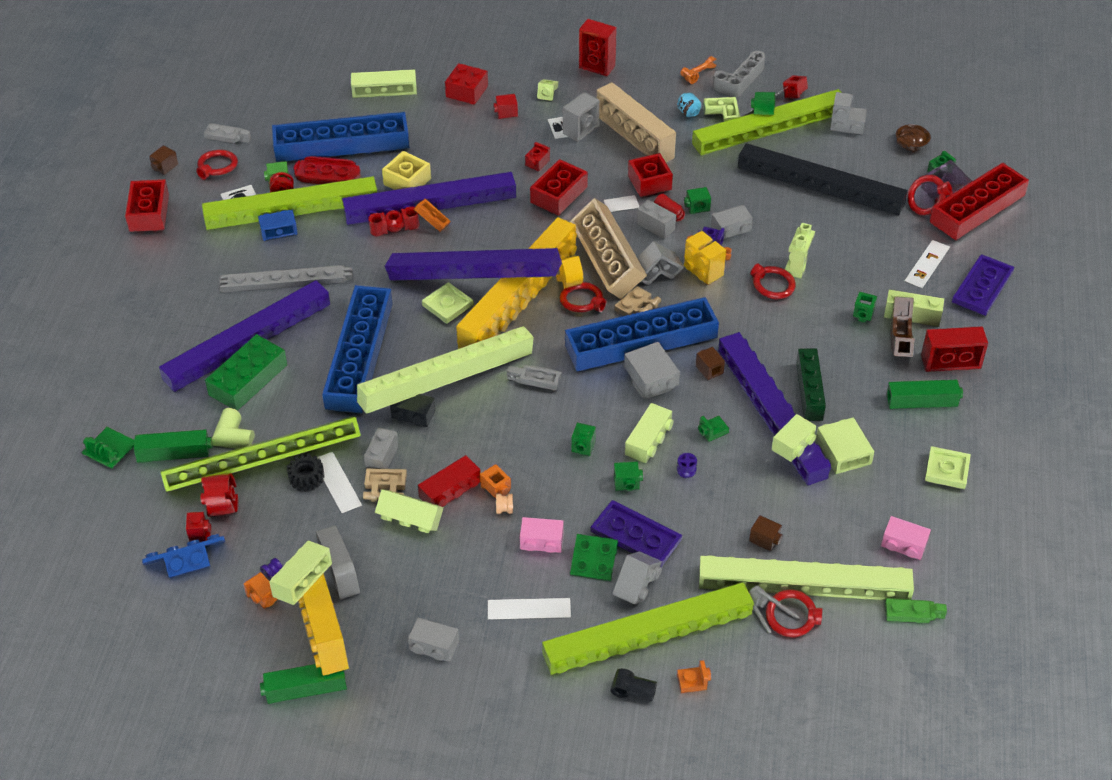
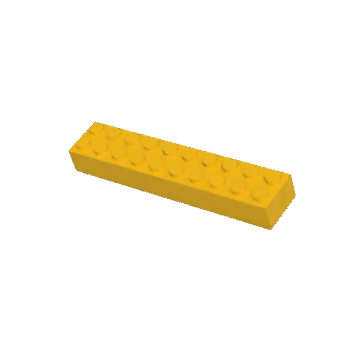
[456,217,577,349]

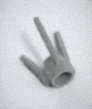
[749,586,800,633]

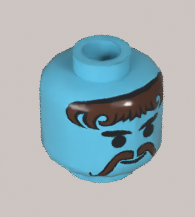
[677,93,701,117]

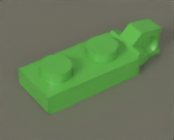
[885,598,947,623]

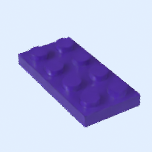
[952,254,1015,316]
[590,500,682,568]

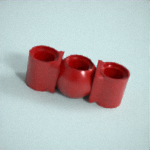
[369,207,420,236]

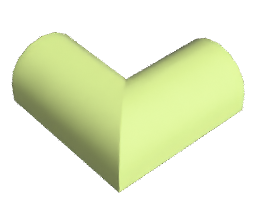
[703,97,740,122]
[212,408,255,449]

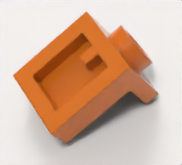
[677,660,711,693]

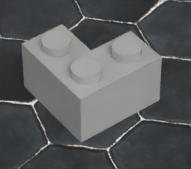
[830,92,867,135]
[637,241,684,286]
[612,551,662,604]

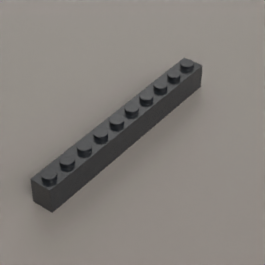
[737,143,908,216]

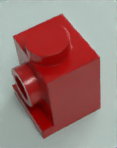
[783,75,808,99]
[525,142,550,171]
[186,511,212,543]

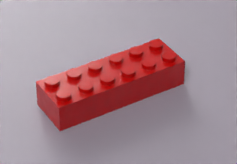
[930,163,1029,240]

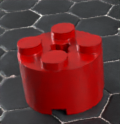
[200,473,239,517]

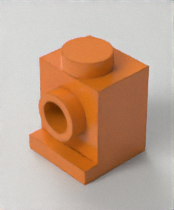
[480,464,511,498]
[243,572,278,609]

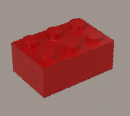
[579,19,617,77]
[530,159,588,216]
[125,179,169,232]
[921,326,988,372]

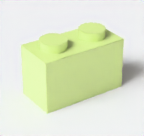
[772,414,816,462]

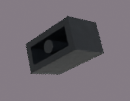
[390,394,436,427]

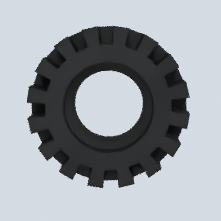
[287,454,325,492]

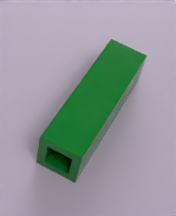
[886,380,963,409]
[134,429,213,463]
[260,664,347,704]

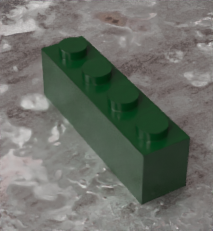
[796,348,826,421]

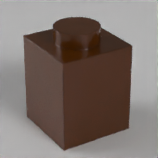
[149,145,178,175]
[696,346,725,380]
[749,515,783,551]

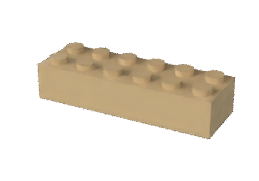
[597,82,676,162]
[570,198,647,299]

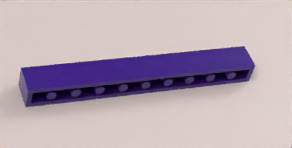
[342,172,516,225]
[385,248,562,281]
[159,280,331,392]
[718,332,831,486]

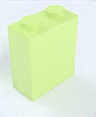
[816,417,874,474]

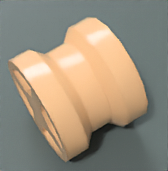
[496,494,513,514]

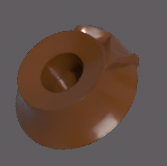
[896,124,931,152]

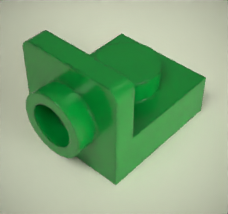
[698,416,729,442]

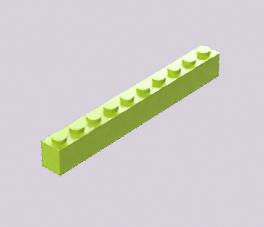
[692,89,842,155]
[202,176,377,230]
[160,416,361,492]
[542,582,754,675]

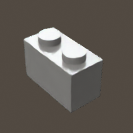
[637,200,676,239]
[711,205,753,239]
[364,427,398,469]
[408,617,459,662]

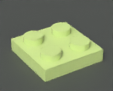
[422,282,474,324]
[925,446,971,489]

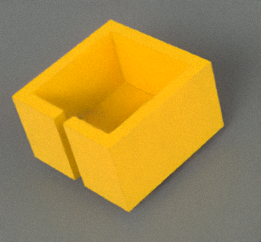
[684,231,726,285]

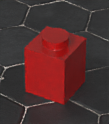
[493,94,518,119]

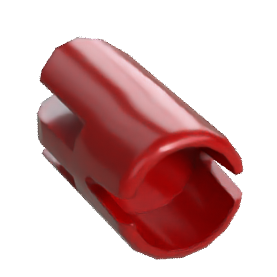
[654,194,685,222]

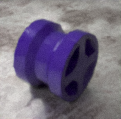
[677,453,697,478]
[260,558,283,581]

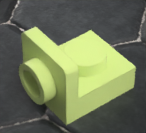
[537,79,559,101]

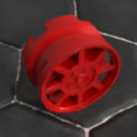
[269,172,294,193]

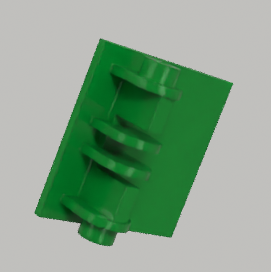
[81,427,134,469]
[570,534,618,581]

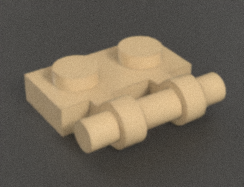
[614,286,661,316]
[363,468,407,502]

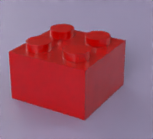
[445,63,488,105]
[628,153,673,197]

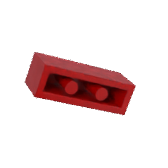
[418,455,481,507]

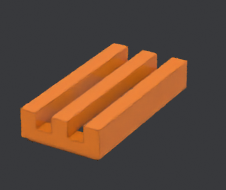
[414,199,451,232]

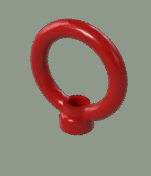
[196,150,238,180]
[907,175,952,216]
[750,263,796,299]
[559,282,607,313]
[766,590,823,638]

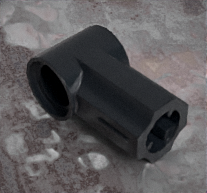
[610,668,657,701]

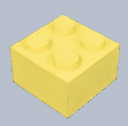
[382,151,431,190]

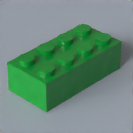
[205,334,288,411]

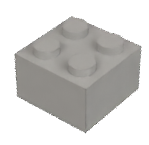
[562,92,600,142]

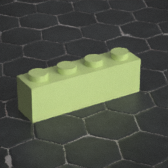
[351,69,417,98]

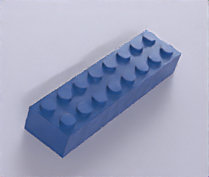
[272,112,410,162]
[322,285,393,413]
[565,297,719,372]

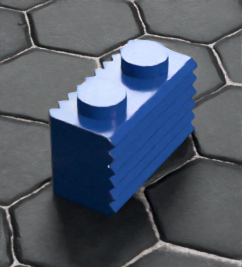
[258,210,298,241]

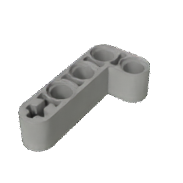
[713,51,765,97]
[316,525,360,600]

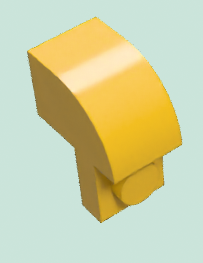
[556,256,583,289]

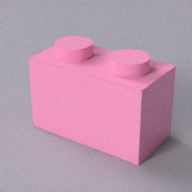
[881,516,931,560]
[520,517,564,553]

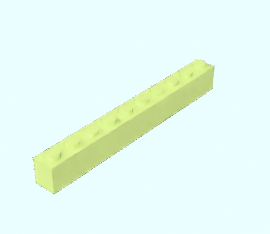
[357,326,534,414]
[699,555,914,600]

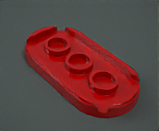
[293,156,361,184]

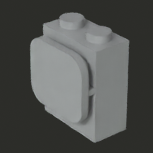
[624,342,680,399]

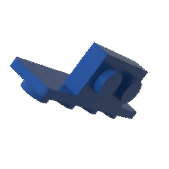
[142,534,225,578]

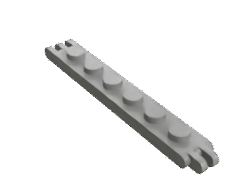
[219,265,353,293]

